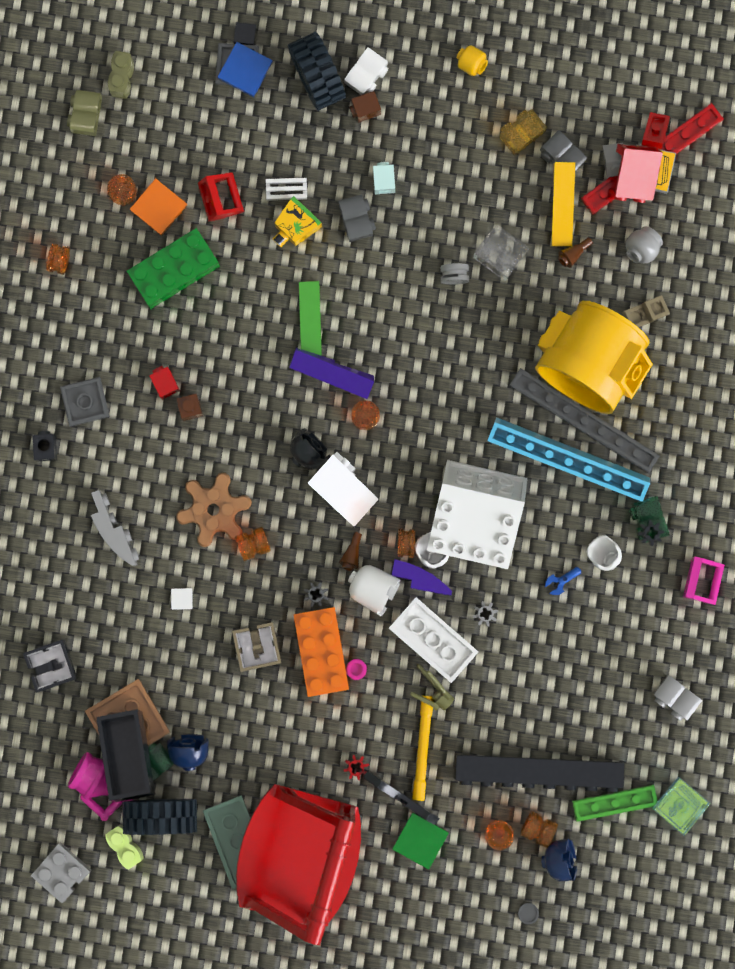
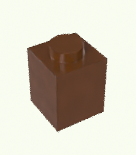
[349,91,381,123]
[177,394,203,421]

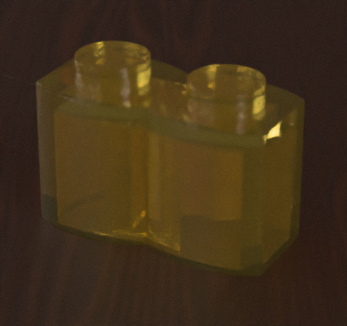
[499,109,547,156]

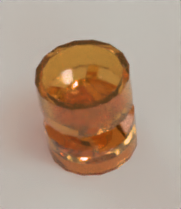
[235,527,271,561]
[520,811,558,848]

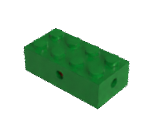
[127,228,220,309]

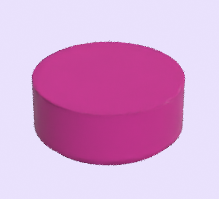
[346,659,367,680]

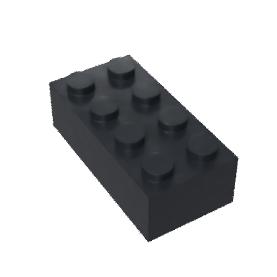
[96,709,156,802]

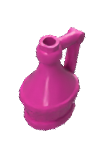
[67,752,132,821]

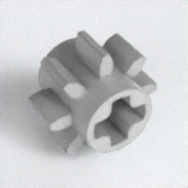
[472,601,498,627]

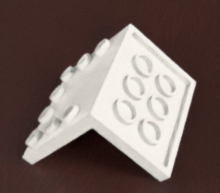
[427,460,527,569]

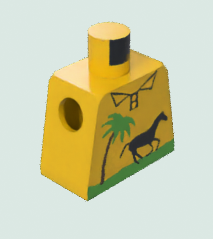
[272,196,322,248]

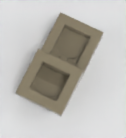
[622,295,670,328]

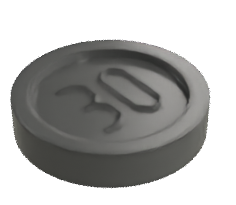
[518,903,539,924]

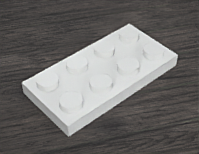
[389,597,478,683]

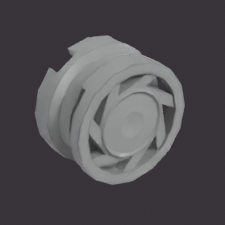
[440,263,469,285]

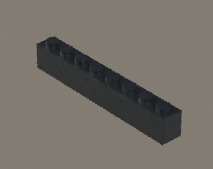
[455,755,624,792]

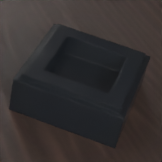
[234,22,257,45]

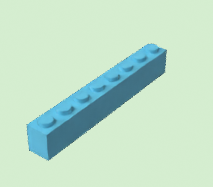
[487,417,650,502]

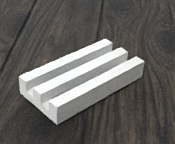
[266,178,307,201]

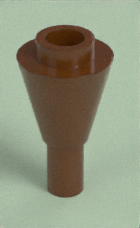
[558,237,593,268]
[339,532,362,571]

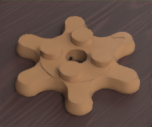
[176,473,252,547]

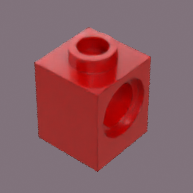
[149,366,180,400]

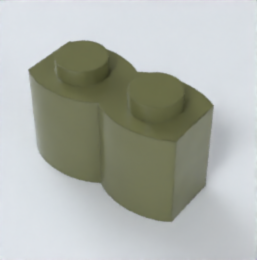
[108,51,134,99]
[67,90,102,136]

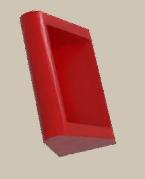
[198,172,244,221]

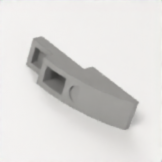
[91,490,139,567]

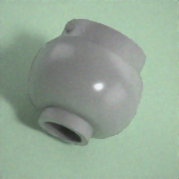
[626,226,663,264]

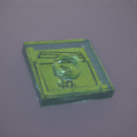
[652,777,711,836]

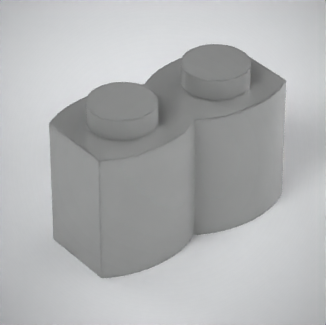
[653,675,702,721]

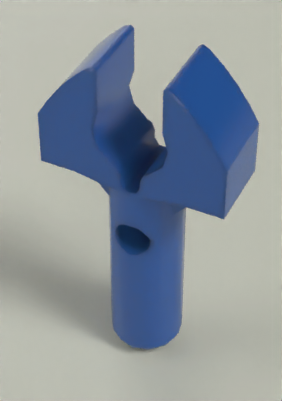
[545,567,581,595]

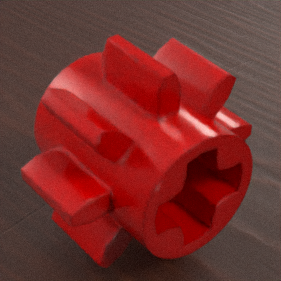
[344,755,369,780]

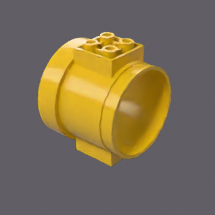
[535,301,653,414]

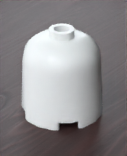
[348,565,401,616]

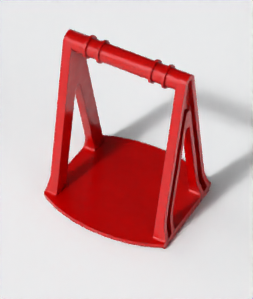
[236,784,361,945]

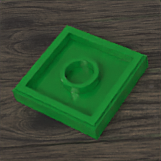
[392,812,449,870]

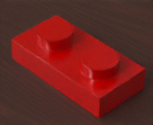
[642,112,670,149]

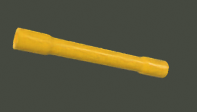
[412,695,434,801]

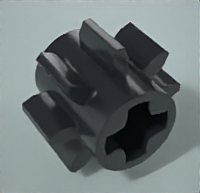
[637,520,664,546]

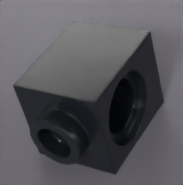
[32,431,57,462]

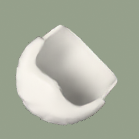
[414,532,449,568]
[586,535,622,571]

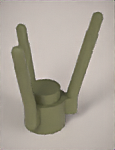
[410,664,454,711]

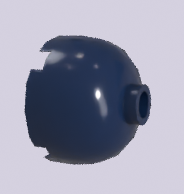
[167,734,209,771]
[541,839,577,881]

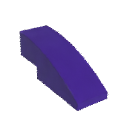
[392,559,452,596]

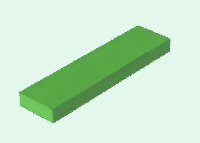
[299,281,322,356]
[572,785,658,822]

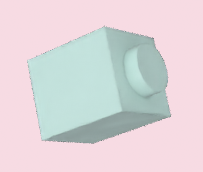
[373,162,395,194]

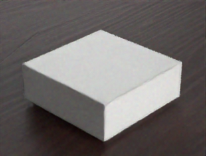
[171,588,193,610]

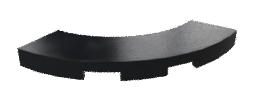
[364,771,440,824]

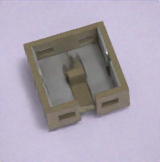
[232,622,282,672]

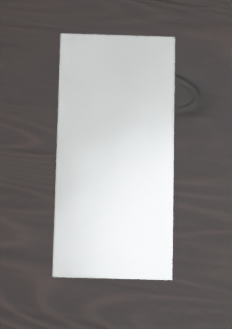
[308,455,378,526]

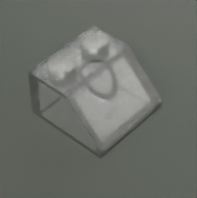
[473,225,530,281]

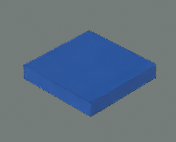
[218,42,273,97]

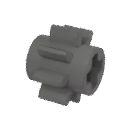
[304,582,329,607]

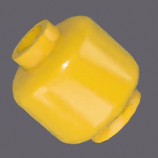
[456,45,488,76]

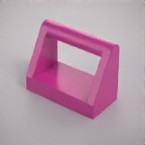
[683,556,725,605]

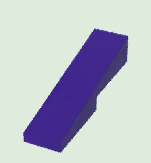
[289,348,374,399]

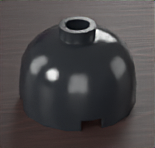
[290,428,331,470]

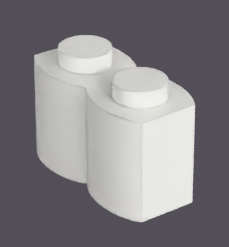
[344,47,389,95]

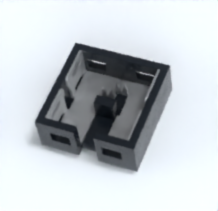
[23,640,78,693]

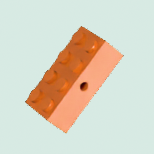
[293,607,349,697]

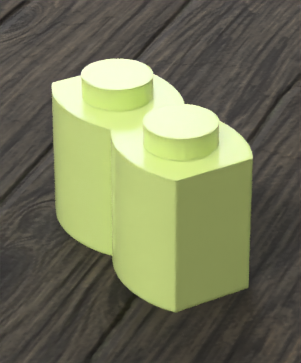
[105,824,144,870]

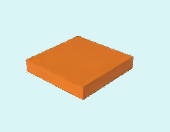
[130,178,187,236]

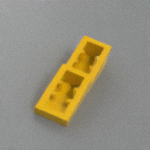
[551,162,575,246]

